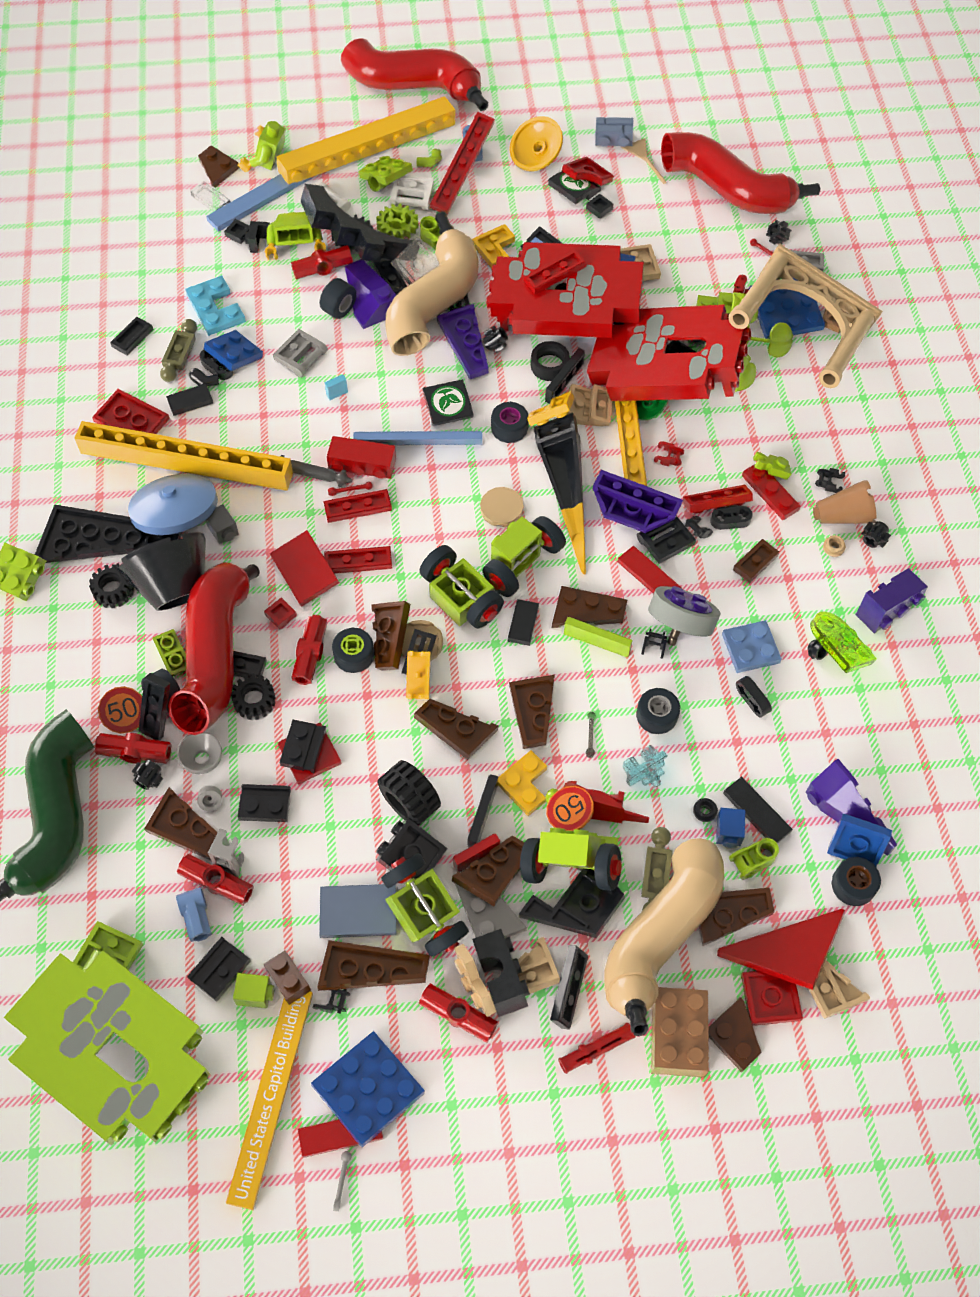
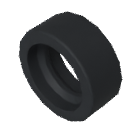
[530,341,570,381]

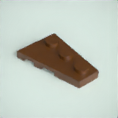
[552,586,628,628]
[509,674,555,749]
[144,787,218,860]
[451,835,525,906]

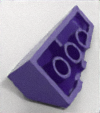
[345,259,396,329]
[805,758,897,856]

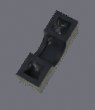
[472,929,530,1017]

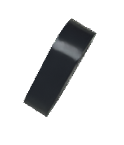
[199,349,233,380]
[710,506,753,530]
[735,676,772,718]

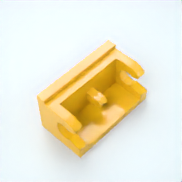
[406,651,431,699]

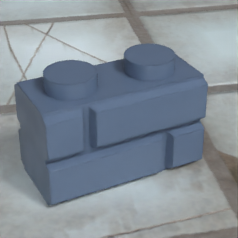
[595,117,634,147]

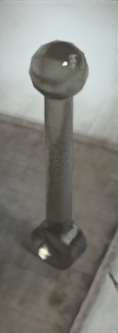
[585,711,596,758]

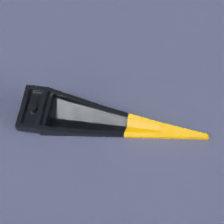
[534,412,586,575]

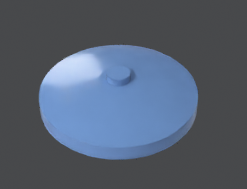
[128,474,218,535]

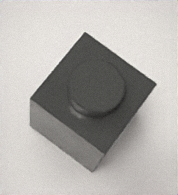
[205,504,239,545]

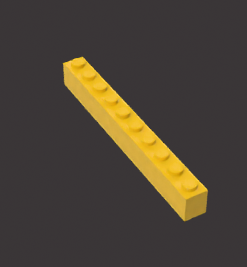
[276,96,456,184]
[74,421,293,491]

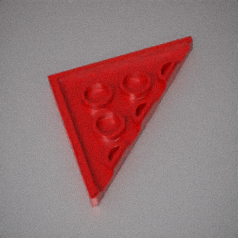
[717,909,845,990]

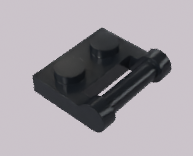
[636,516,696,564]

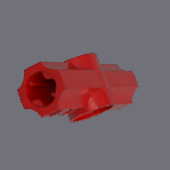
[291,245,353,279]
[291,614,328,685]
[95,733,172,764]
[176,853,254,906]
[419,983,498,1043]

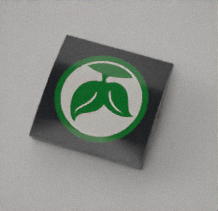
[548,171,602,204]
[422,379,474,426]

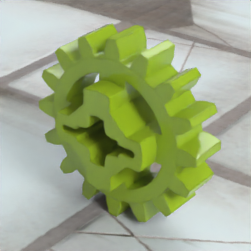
[376,203,419,239]

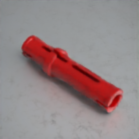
[558,1022,636,1074]

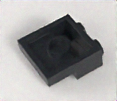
[375,818,448,879]

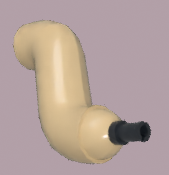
[385,212,479,356]
[604,838,724,1036]

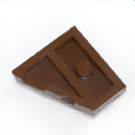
[198,145,239,188]
[708,997,762,1073]

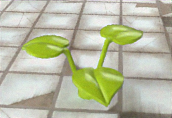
[731,292,793,392]

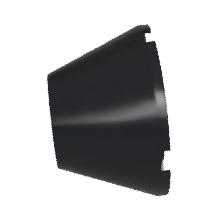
[116,532,206,611]

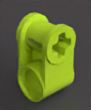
[420,216,440,250]
[729,838,779,880]

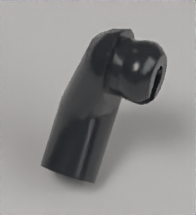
[189,368,219,387]

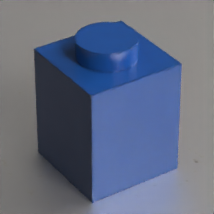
[716,807,745,848]

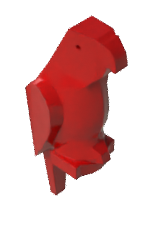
[564,781,650,824]

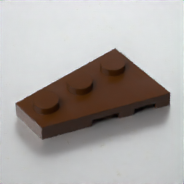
[371,601,411,671]
[414,699,499,760]
[699,887,775,947]

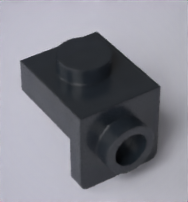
[245,221,270,253]

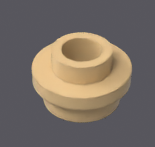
[823,535,846,557]

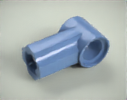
[176,887,212,942]

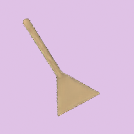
[621,138,666,184]

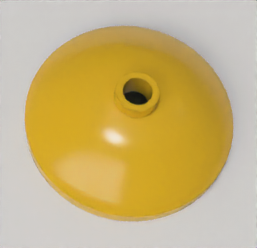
[509,116,563,171]

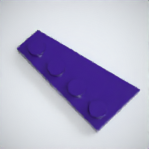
[437,303,489,380]

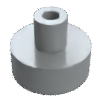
[197,786,222,812]

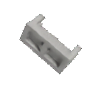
[208,828,245,878]

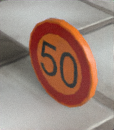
[98,686,142,734]
[546,786,594,831]

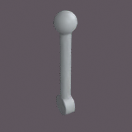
[333,1151,352,1212]

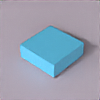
[324,375,348,401]

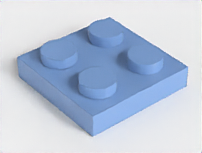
[722,620,782,673]

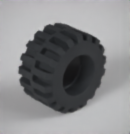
[377,760,441,826]

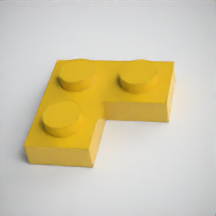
[472,224,515,269]
[527,391,575,426]
[498,750,547,816]

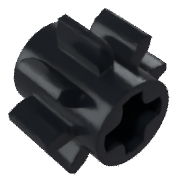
[766,219,792,245]
[483,325,508,353]
[861,521,891,548]
[131,760,163,790]

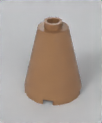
[813,480,877,524]

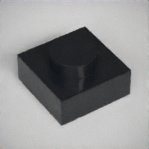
[586,194,614,219]
[224,219,250,244]

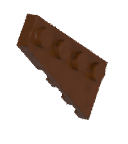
[317,940,430,991]

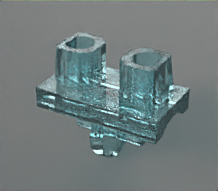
[622,745,668,788]

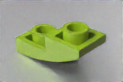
[152,629,186,676]

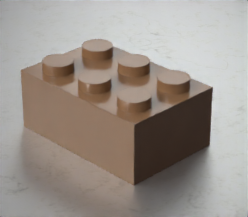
[651,987,709,1078]

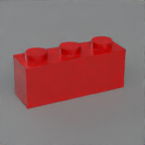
[326,436,397,479]

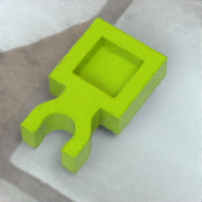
[753,451,792,480]

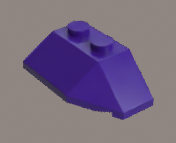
[592,469,683,533]

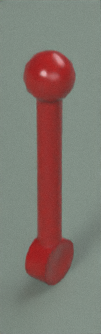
[750,238,773,256]
[328,481,373,496]

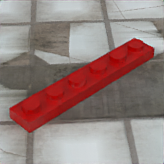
[430,112,495,215]

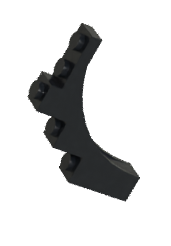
[300,184,420,262]

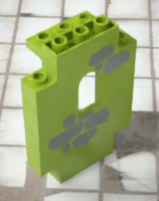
[3,950,210,1146]

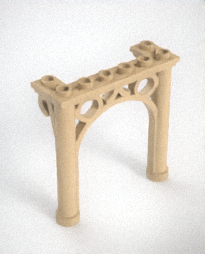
[729,243,883,388]

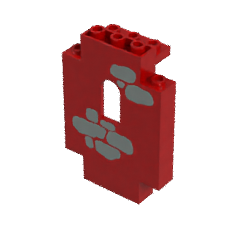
[487,242,644,338]
[587,305,751,401]

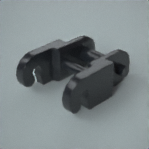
[815,468,845,493]
[685,516,714,539]
[641,628,668,659]
[312,989,351,1014]

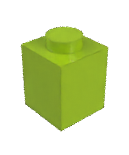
[233,973,275,1009]

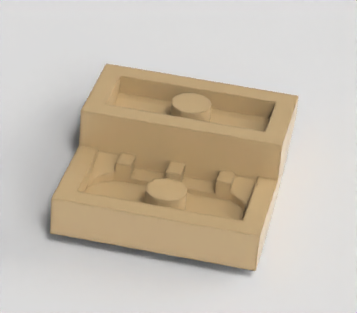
[568,383,613,426]

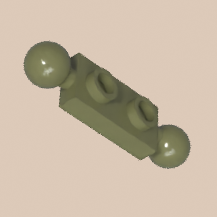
[160,319,197,382]
[641,827,673,911]

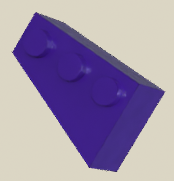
[855,568,928,634]

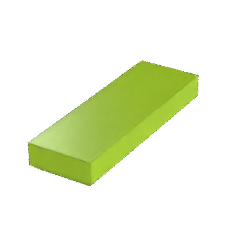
[564,617,633,658]

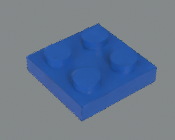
[204,329,263,371]
[827,813,892,867]

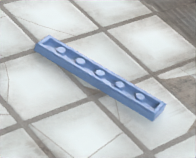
[206,174,312,232]
[353,431,483,445]

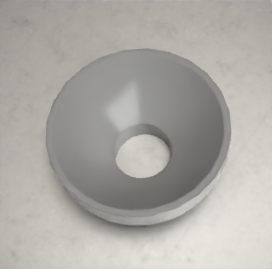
[177,732,222,775]

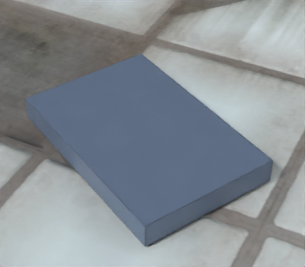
[319,884,397,938]

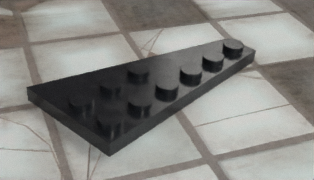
[34,504,183,563]

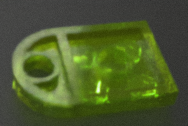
[810,611,877,673]

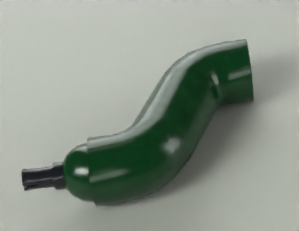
[0,709,95,902]

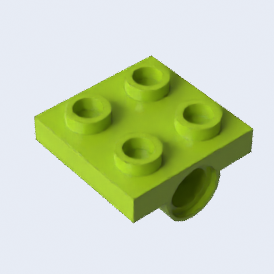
[359,156,413,192]
[73,921,144,971]

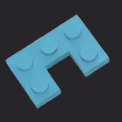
[185,275,246,336]

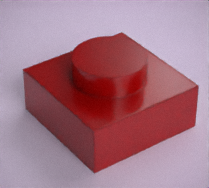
[264,597,297,630]

